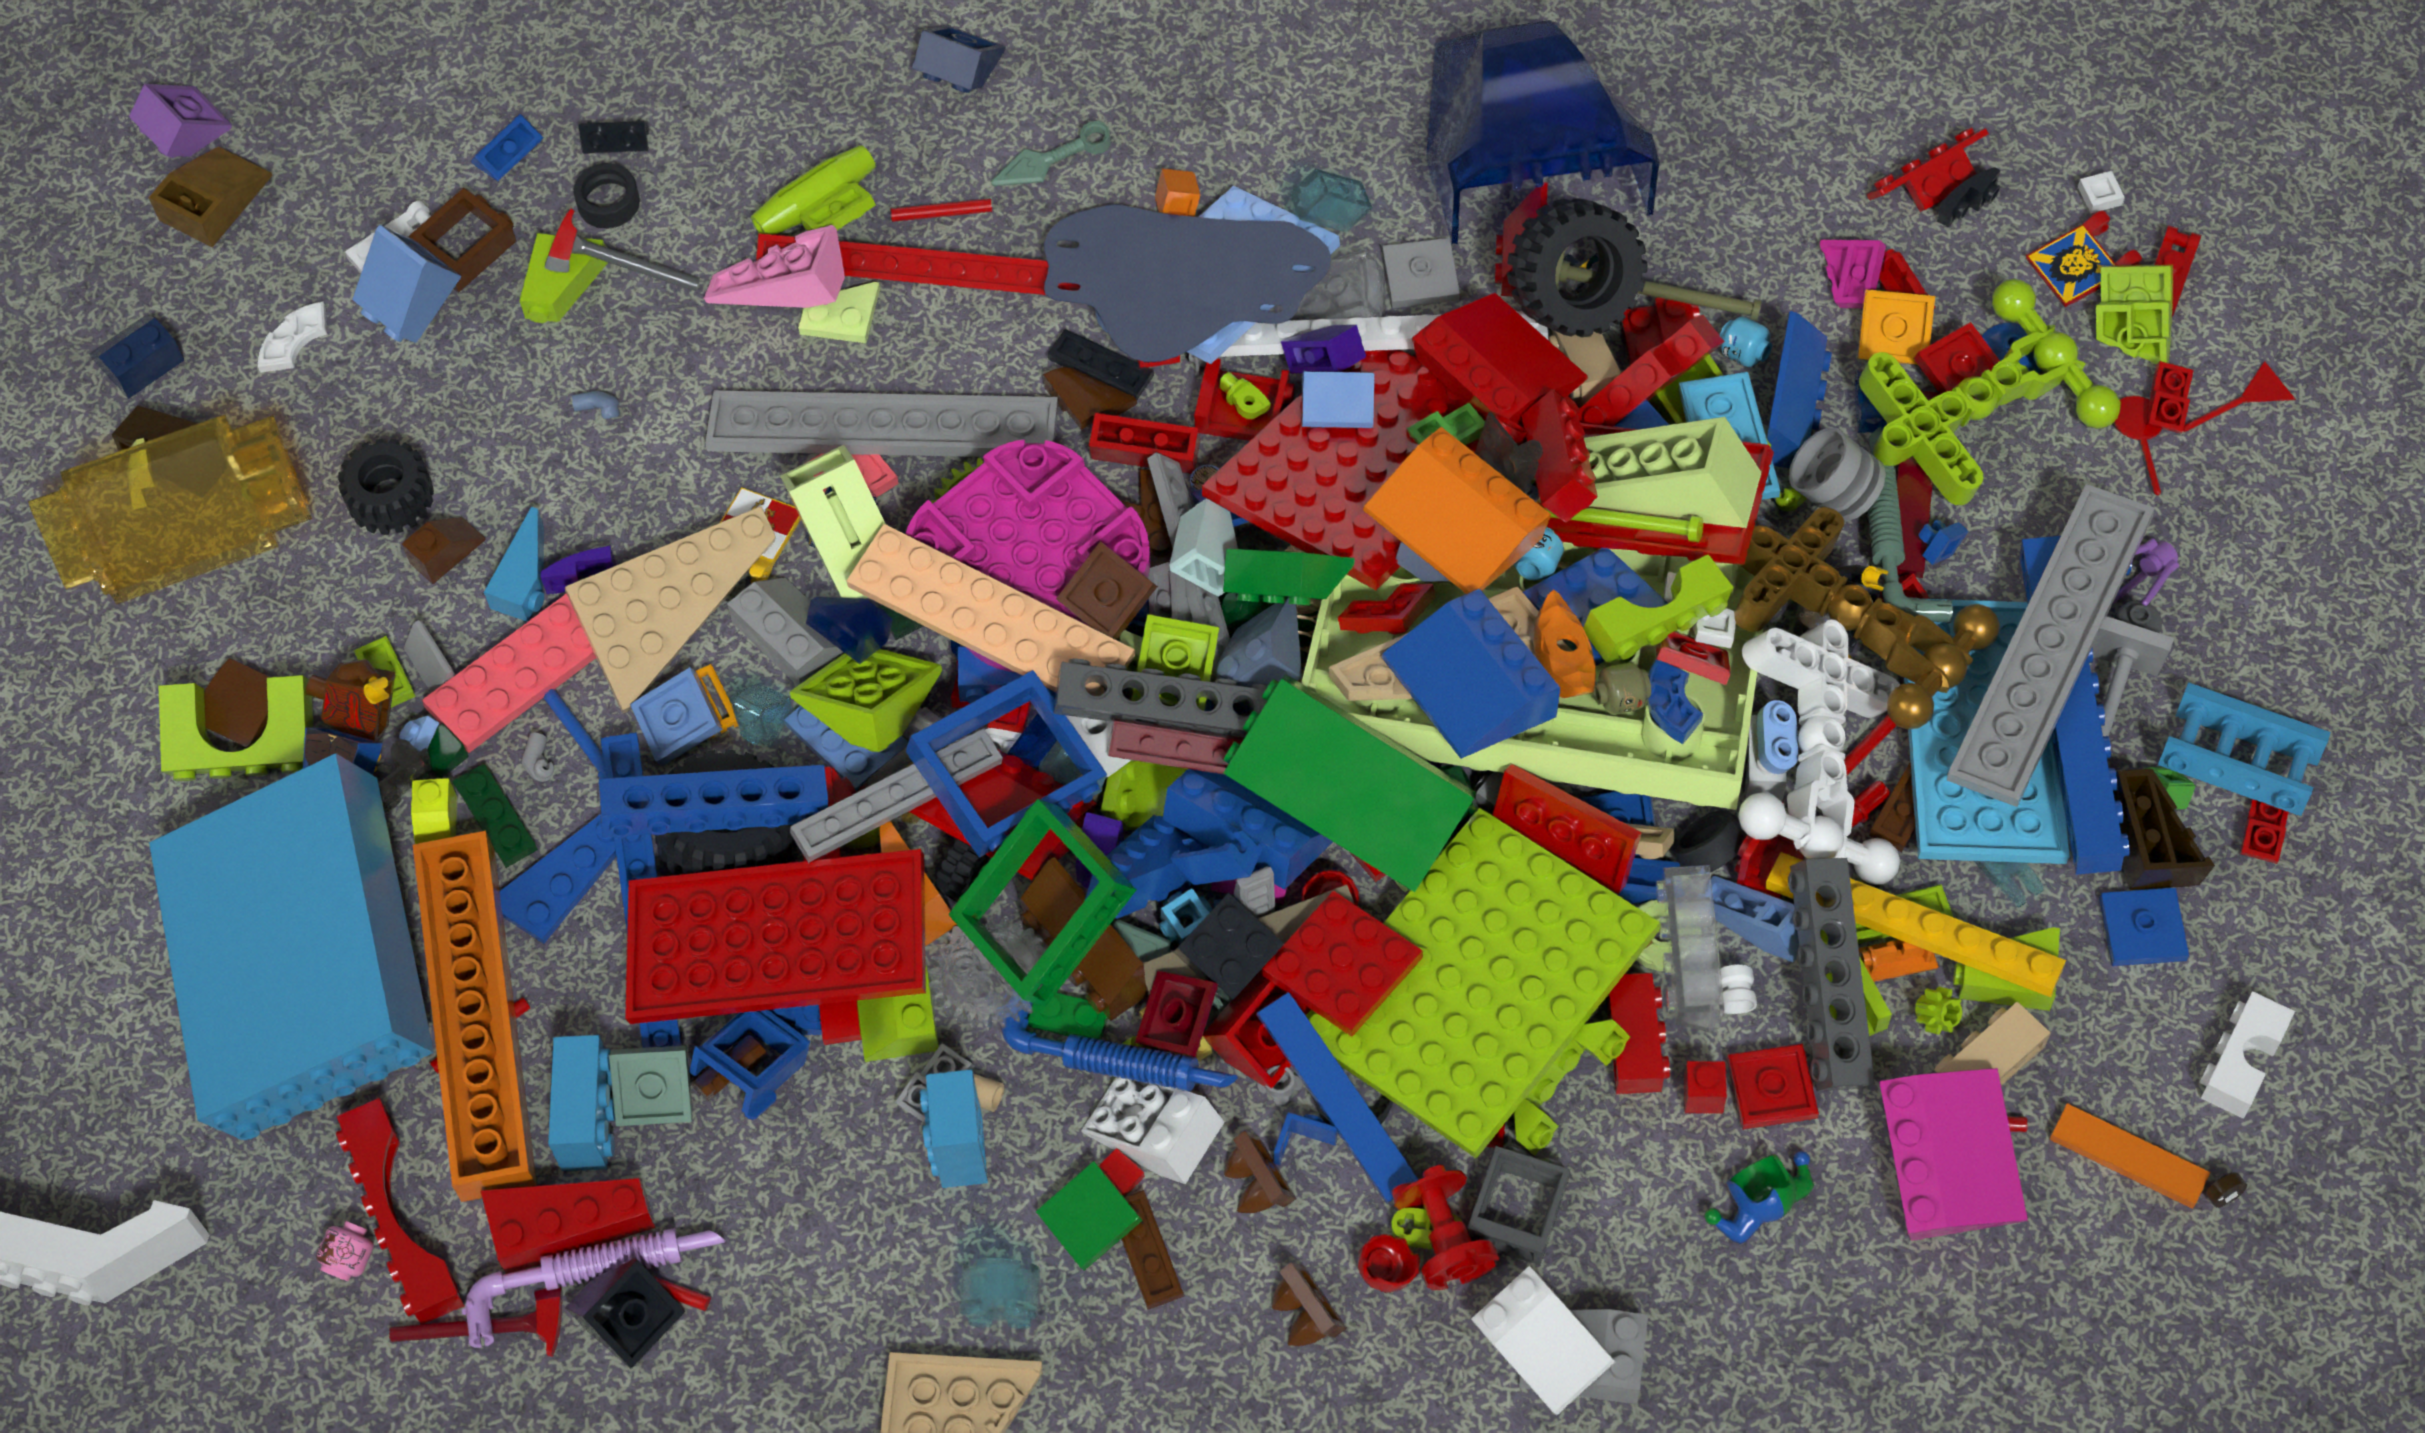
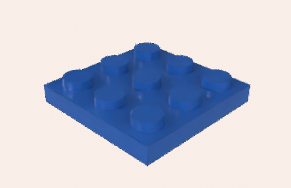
[1523,548,1668,666]

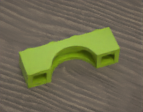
[1583,555,1734,664]

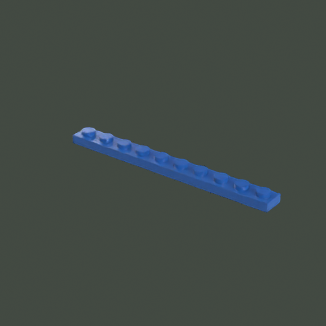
[600,732,682,1048]

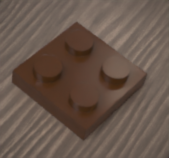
[1056,541,1158,640]

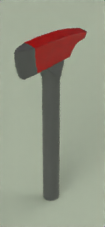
[545,208,700,291]

